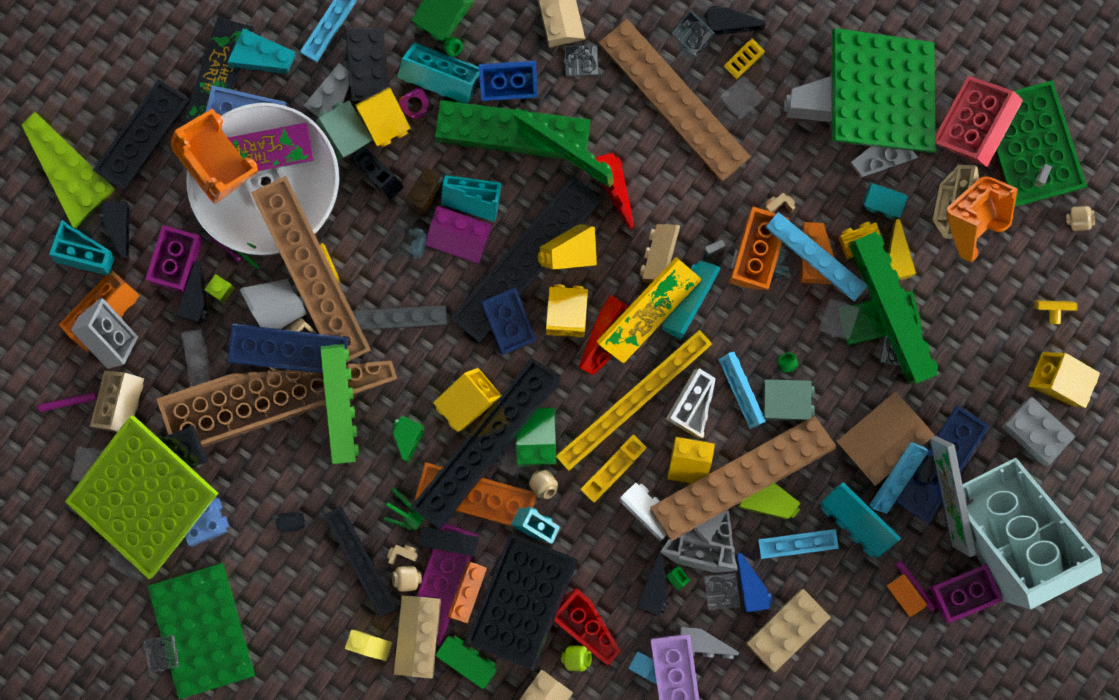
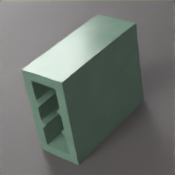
[314,101,373,162]
[763,380,815,421]

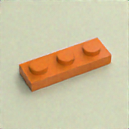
[448,561,487,624]

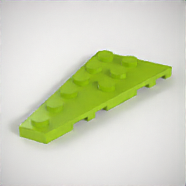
[22,112,116,229]

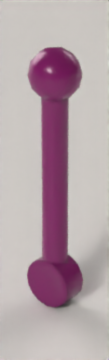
[210,236,241,262]

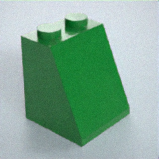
[412,0,475,41]

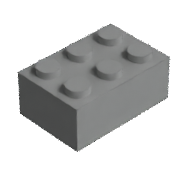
[1002,397,1076,467]

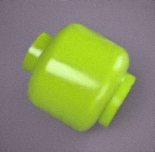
[561,645,592,672]

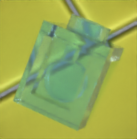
[408,228,427,259]
[773,245,789,276]

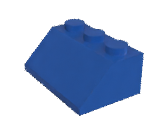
[479,61,538,101]

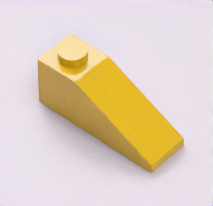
[888,219,916,280]

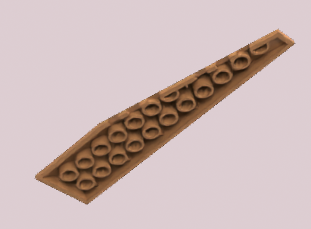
[157,361,397,447]

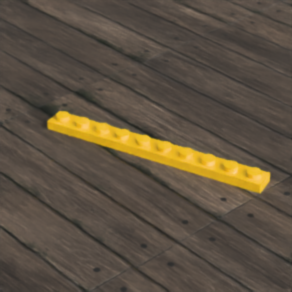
[556,330,712,471]

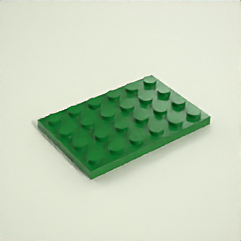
[995,80,1087,208]
[148,563,256,699]

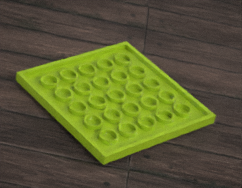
[65,415,219,579]

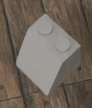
[783,76,832,122]
[240,279,307,329]

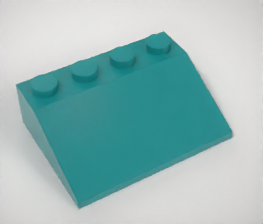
[819,482,901,558]

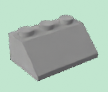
[71,298,138,369]

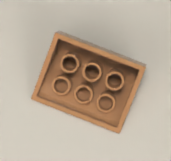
[837,391,935,486]

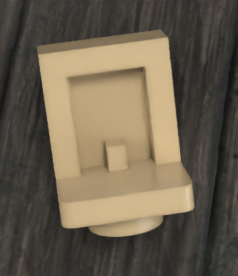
[764,193,795,213]
[387,545,419,565]

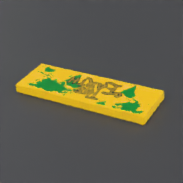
[597,257,702,364]

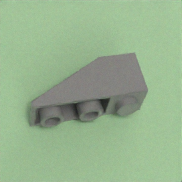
[680,627,739,659]

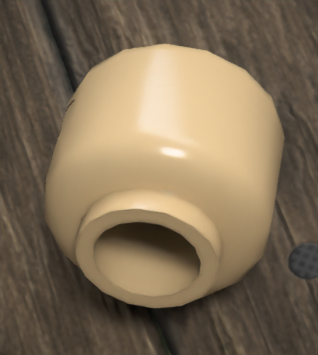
[1067,206,1095,231]
[529,470,558,499]
[392,566,422,592]

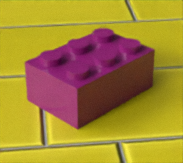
[145,225,203,293]
[929,564,1003,624]

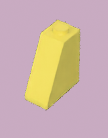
[345,630,393,661]

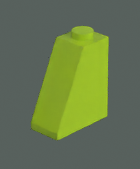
[738,483,800,520]

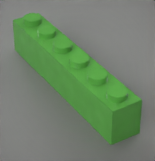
[321,344,359,464]

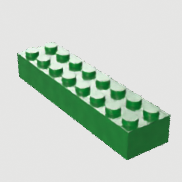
[435,100,591,159]
[848,232,938,384]

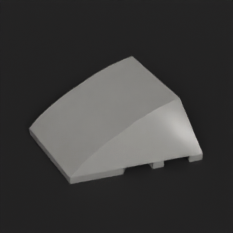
[660,511,737,573]

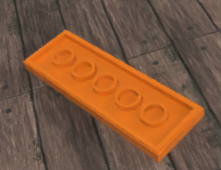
[415,462,536,527]

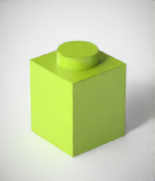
[204,274,235,304]

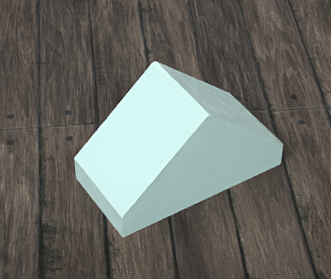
[962,458,1102,610]

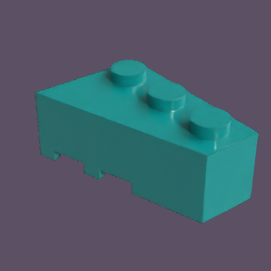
[228,28,296,74]
[441,175,502,222]
[49,220,115,276]

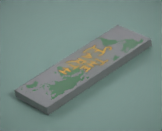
[930,436,976,557]

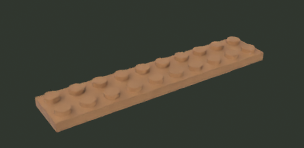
[599,19,751,182]
[251,176,371,362]
[650,416,836,541]

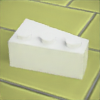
[666,369,716,439]

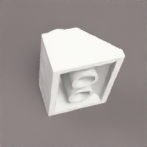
[619,483,666,541]

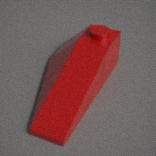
[595,152,634,232]
[578,295,630,375]
[554,588,621,666]

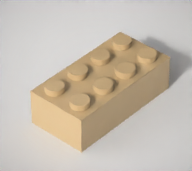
[745,589,831,672]

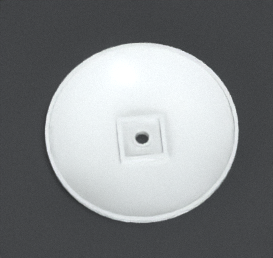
[186,103,339,255]

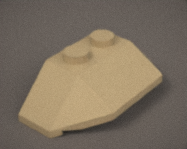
[933,165,979,239]

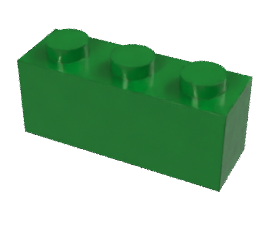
[435,635,497,690]

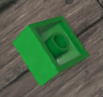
[392,416,425,464]

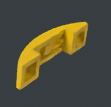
[580,434,647,503]

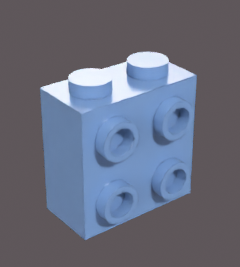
[185,498,229,546]

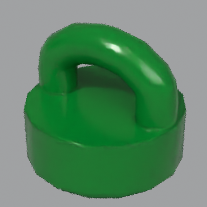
[442,37,463,57]
[778,353,798,373]

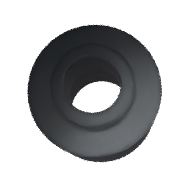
[915,455,937,484]
[276,511,305,533]

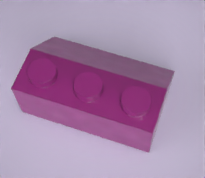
[426,206,492,264]

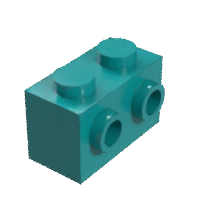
[862,182,908,219]
[511,506,560,544]

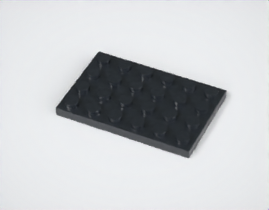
[466,533,578,671]

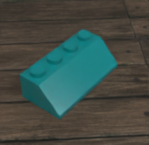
[397,43,480,104]
[661,261,721,340]

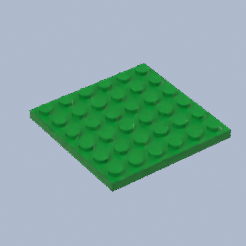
[832,28,936,153]

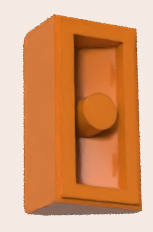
[886,574,927,617]

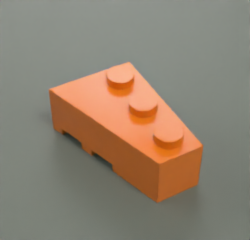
[800,222,834,284]

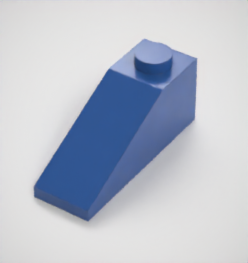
[736,553,772,612]

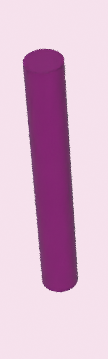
[38,392,97,412]
[895,560,937,611]

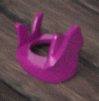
[399,88,429,118]

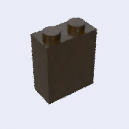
[406,167,443,218]

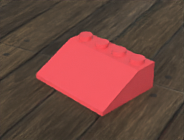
[935,75,1023,167]

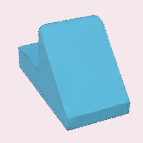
[628,651,657,684]

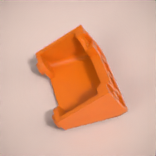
[171,109,258,204]
[946,177,1017,263]

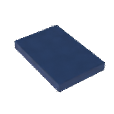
[480,287,537,355]

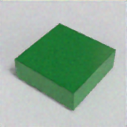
[666,566,690,591]

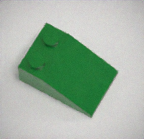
[516,408,556,467]

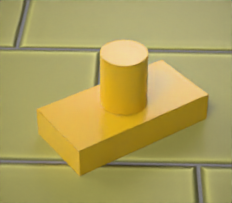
[1034,300,1077,324]

